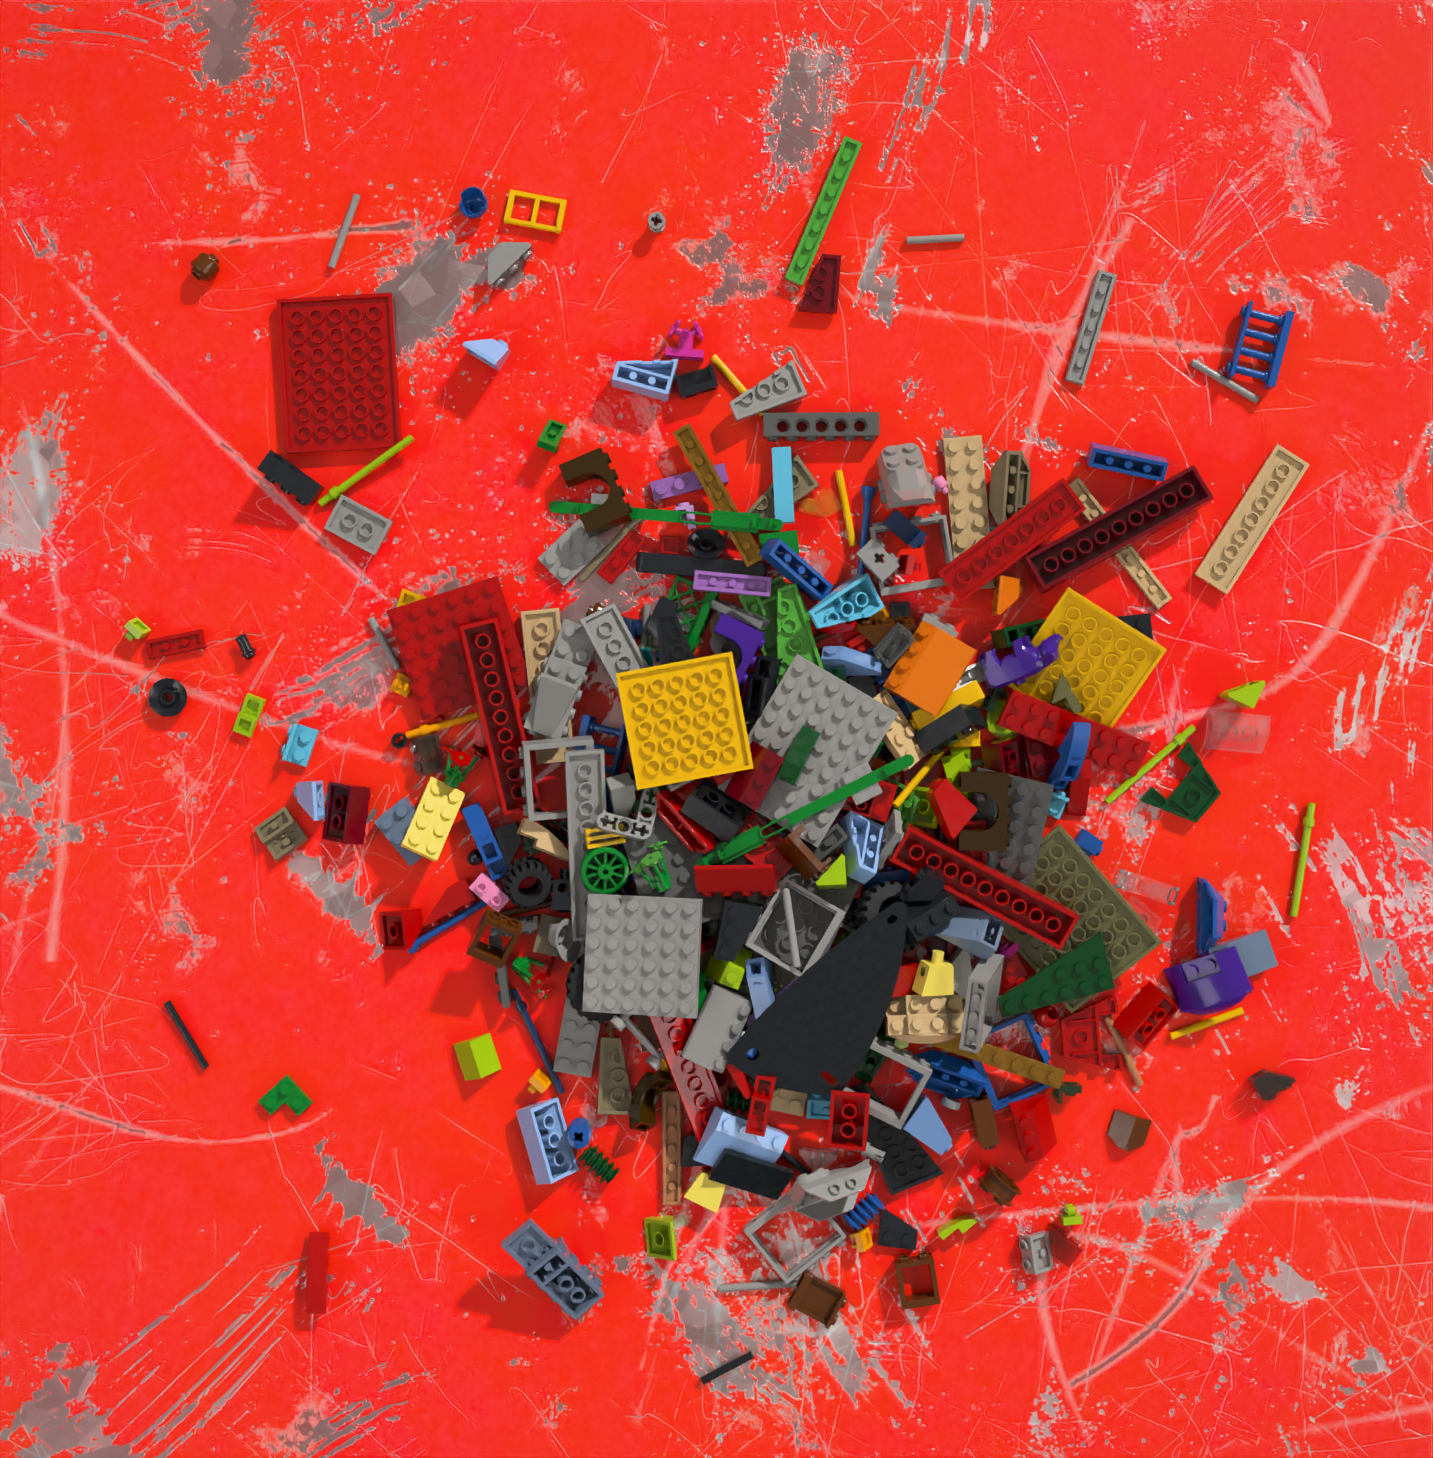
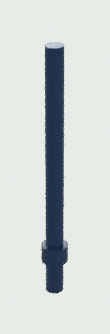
[510,988,565,1095]

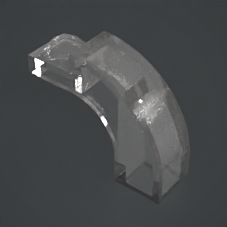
[1114,869,1180,906]

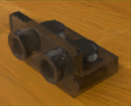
[409,733,446,777]

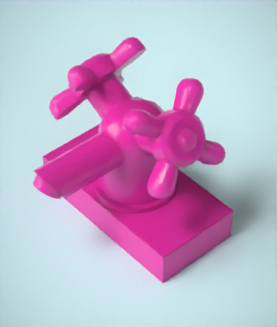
[665,320,704,361]

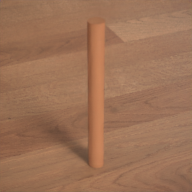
[1104,1015,1144,1087]

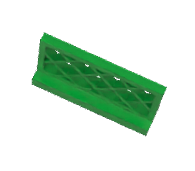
[647,575,720,654]

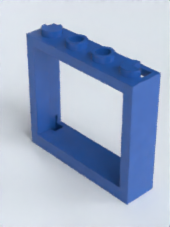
[971,1012,1051,1111]

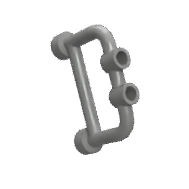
[610,1014,664,1071]

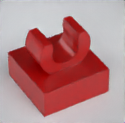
[897,555,922,575]
[845,632,867,653]

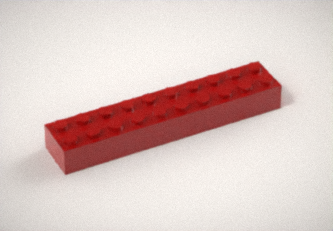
[456,617,542,816]
[889,822,1080,951]

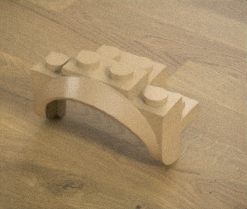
[883,994,964,1044]

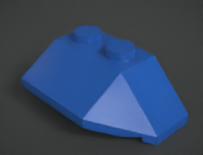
[1195,877,1227,955]
[906,1049,985,1099]

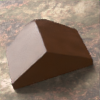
[1107,1109,1152,1151]

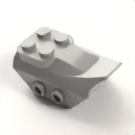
[877,443,936,511]
[790,1158,872,1222]

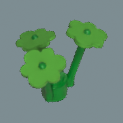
[628,840,672,893]

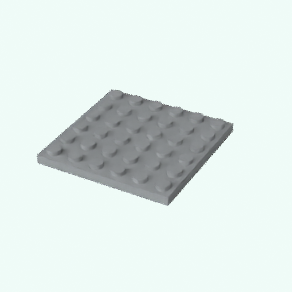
[582,894,703,1019]

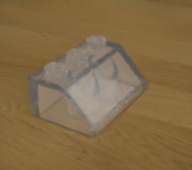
[1205,711,1271,754]

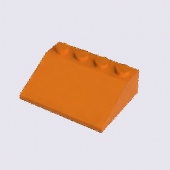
[883,620,977,717]

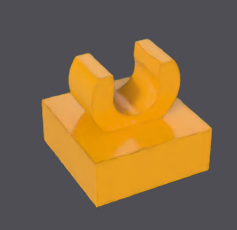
[390,672,412,698]
[528,1068,552,1094]
[849,1227,873,1252]

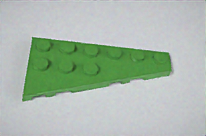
[776,583,824,688]

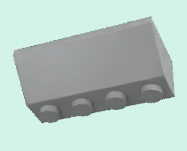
[681,984,753,1073]

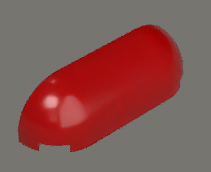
[655,789,715,854]

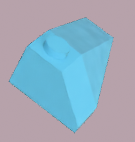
[808,573,884,629]

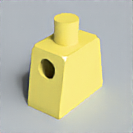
[912,950,954,996]
[684,1168,726,1213]

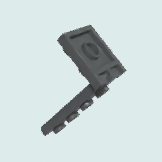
[489,914,539,1008]

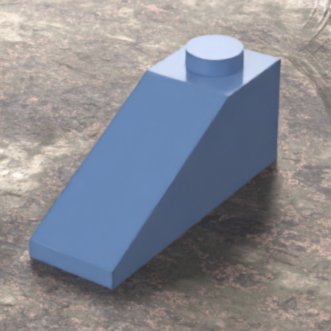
[821,646,883,676]

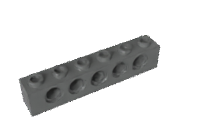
[763,412,879,442]

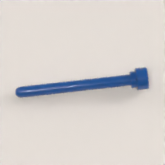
[857,486,876,574]
[408,899,487,955]

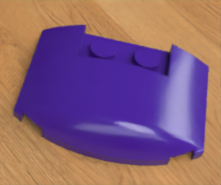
[1164,946,1253,1015]

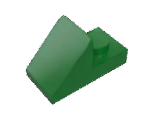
[536,419,567,453]

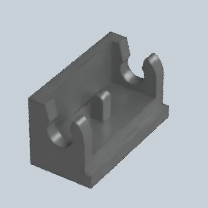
[872,622,915,668]

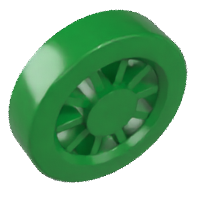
[580,846,629,894]

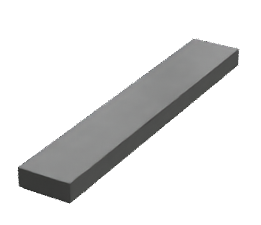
[1064,269,1117,386]

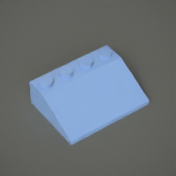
[693,1105,789,1167]

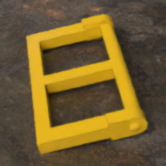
[504,189,567,234]

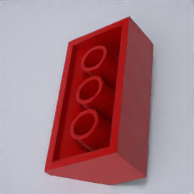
[694,864,777,897]

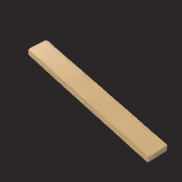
[1069,477,1172,610]

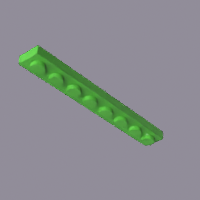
[785,136,862,287]

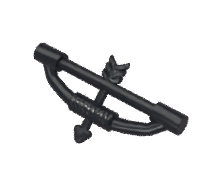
[534,807,568,843]

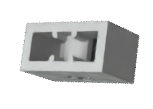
[855,538,900,583]

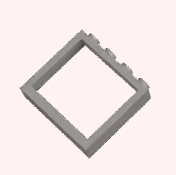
[869,512,953,597]
[519,735,594,821]
[745,877,846,977]
[959,953,1004,1054]
[834,1035,933,1130]
[743,1187,847,1284]

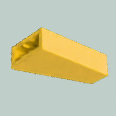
[909,680,985,732]

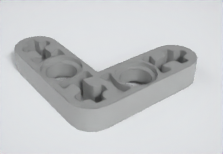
[595,787,659,841]

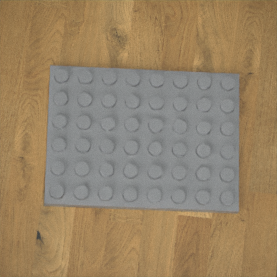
[717,654,898,848]

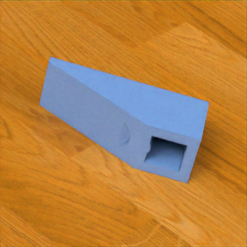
[746,957,775,1019]

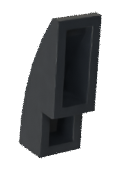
[744,655,782,716]

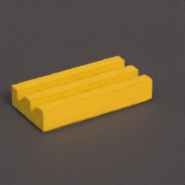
[584,823,626,849]

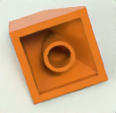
[991,576,1023,616]

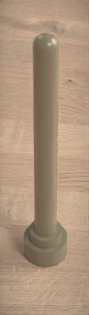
[578,519,645,583]

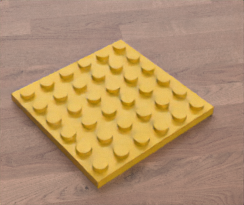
[1007,587,1167,727]
[616,652,754,790]

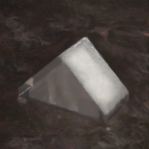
[798,1146,838,1172]

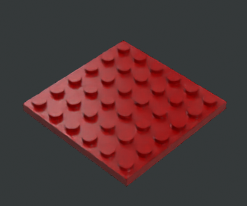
[386,576,528,720]

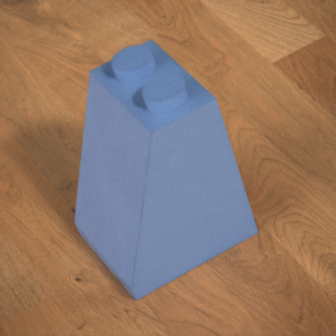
[902,1090,952,1155]

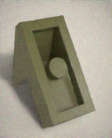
[1051,673,1082,714]

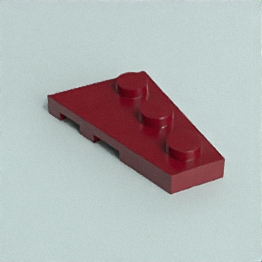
[798,254,841,315]

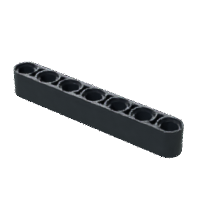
[635,552,769,577]

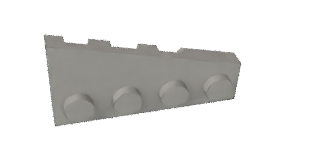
[729,359,807,422]

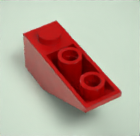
[423,877,477,927]

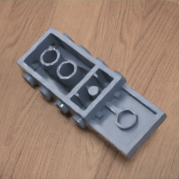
[500,1218,605,1320]

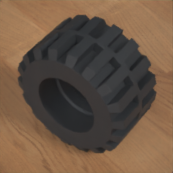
[502,856,553,909]

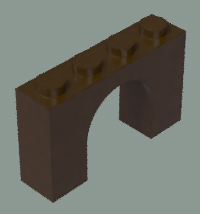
[559,447,633,538]
[957,771,1012,852]

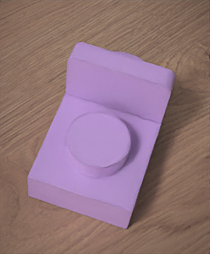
[674,502,696,530]

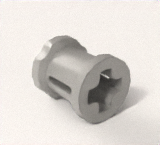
[648,212,666,233]

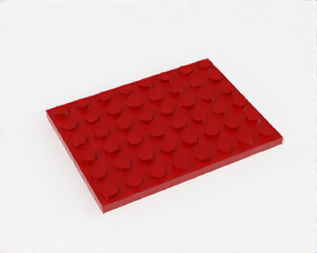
[276,292,402,454]

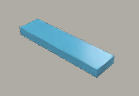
[771,446,795,524]

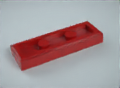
[596,528,647,585]
[145,629,207,660]

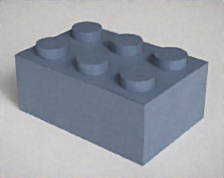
[374,796,423,866]

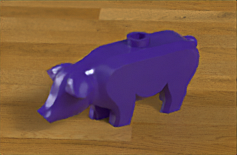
[979,633,1063,690]

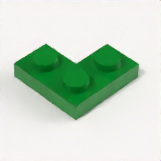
[258,1074,313,1116]

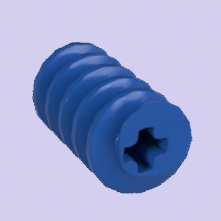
[567,1117,593,1149]
[842,1191,885,1231]

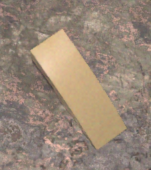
[517,818,569,861]

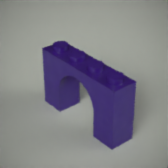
[714,613,766,686]

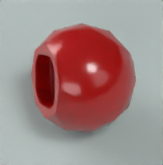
[1034,1005,1058,1028]

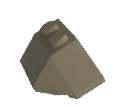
[989,450,1031,526]

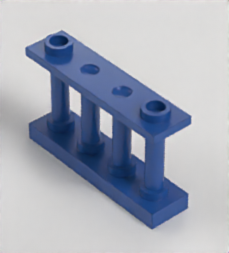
[1225,301,1295,390]
[575,714,628,800]

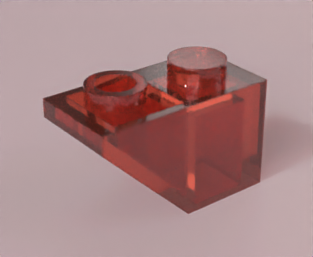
[1047,1223,1083,1268]

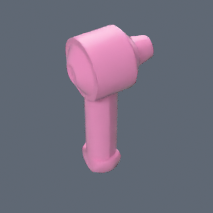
[914,475,948,506]

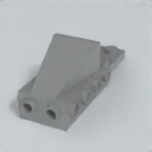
[522,619,594,739]

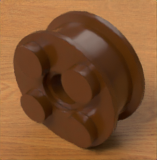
[978,1164,1022,1207]

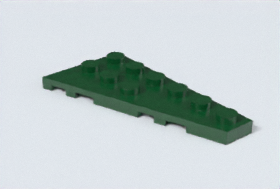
[997,931,1115,1018]

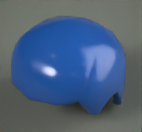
[459,187,488,219]

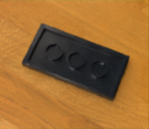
[708,1148,794,1200]

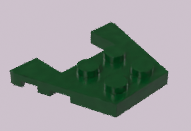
[1139,742,1221,823]

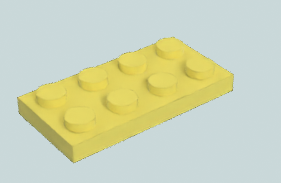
[400,777,466,862]

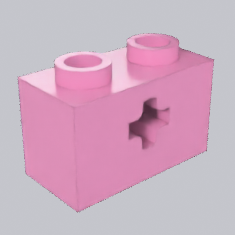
[469,872,509,912]

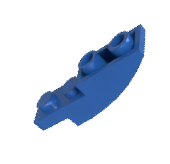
[1046,722,1091,789]
[461,802,508,881]

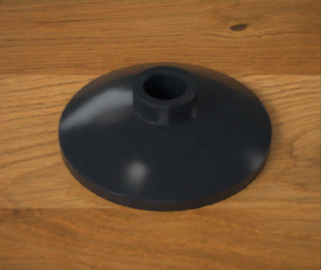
[687,528,726,560]
[148,678,187,717]

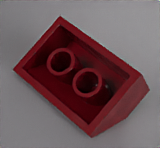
[981,735,1028,779]
[724,741,785,811]
[322,782,370,845]

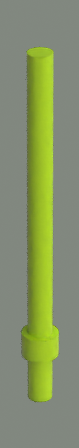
[318,435,415,507]
[1104,724,1196,805]
[1290,802,1316,917]

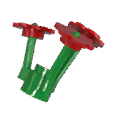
[441,744,488,788]
[511,956,555,1004]

